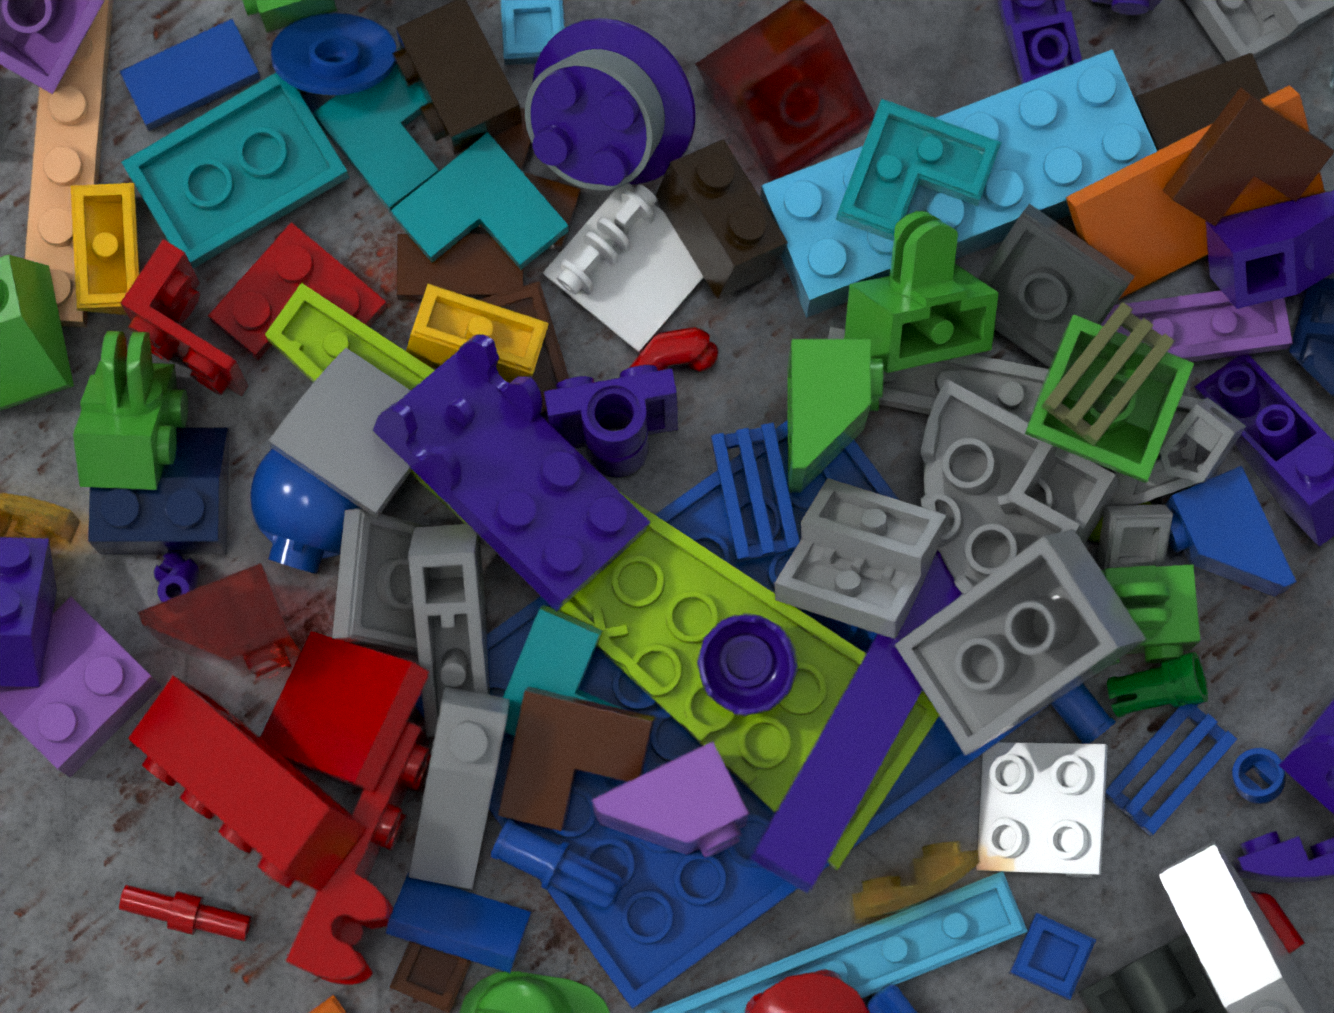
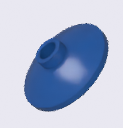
[271,13,397,95]

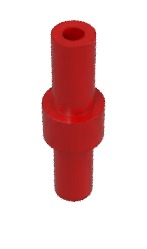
[119,885,252,941]

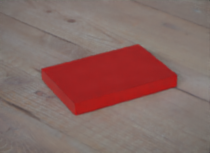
[260,631,430,792]

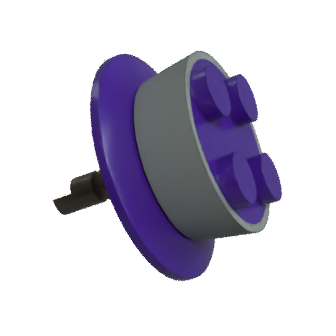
[525,18,696,190]

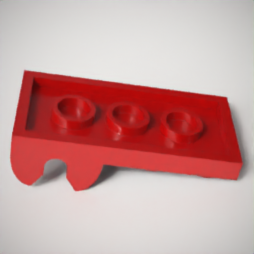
[285,721,431,985]

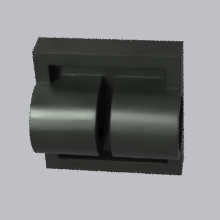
[1078,932,1228,1013]

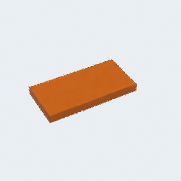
[1066,85,1325,299]

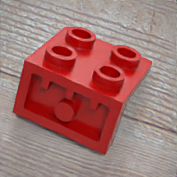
[120,239,249,396]

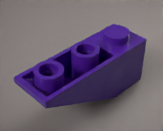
[1206,190,1334,309]
[1194,354,1334,547]

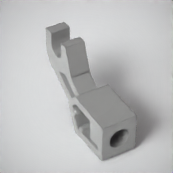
[1109,398,1246,506]

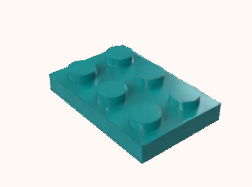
[121,72,349,269]

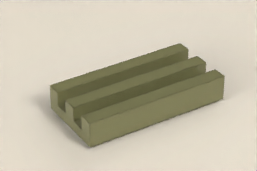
[1042,302,1175,446]

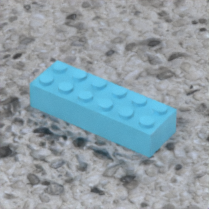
[760,49,1157,318]

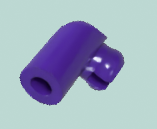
[153,551,200,614]

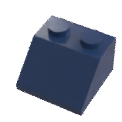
[88,427,230,555]

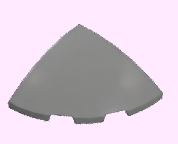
[921,378,1121,594]

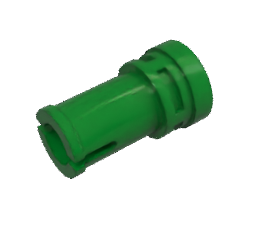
[1107,652,1208,718]

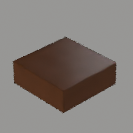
[389,941,473,1013]

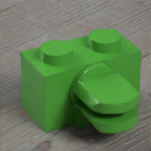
[844,211,999,373]
[73,331,188,490]
[1101,564,1200,666]

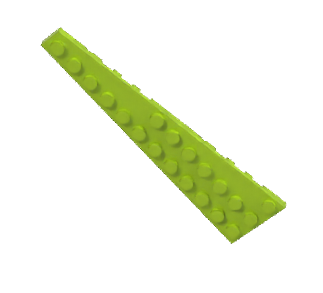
[265,283,939,871]

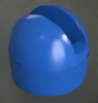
[1232,748,1286,804]

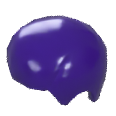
[697,613,798,716]

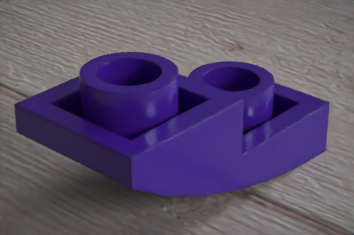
[997,0,1082,84]
[1230,831,1334,882]

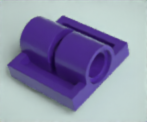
[544,365,678,477]

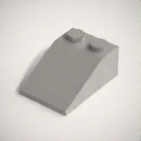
[895,529,1146,755]

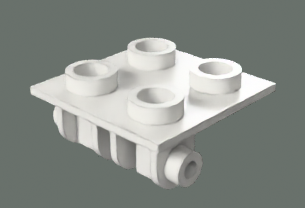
[543,183,704,352]
[976,742,1108,878]

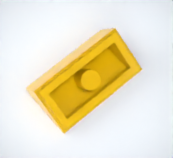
[70,183,140,315]
[406,284,549,383]

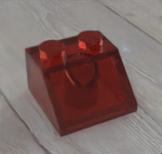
[695,0,875,182]
[138,563,301,681]

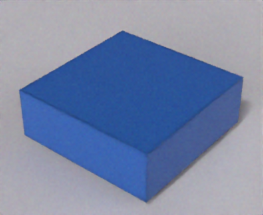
[1009,913,1096,1000]

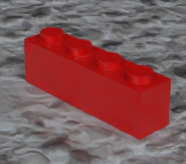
[128,675,367,892]

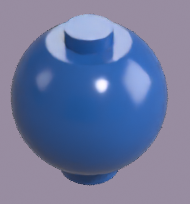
[250,449,362,574]

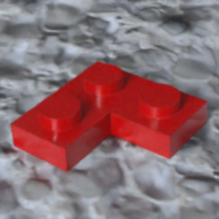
[208,222,388,360]

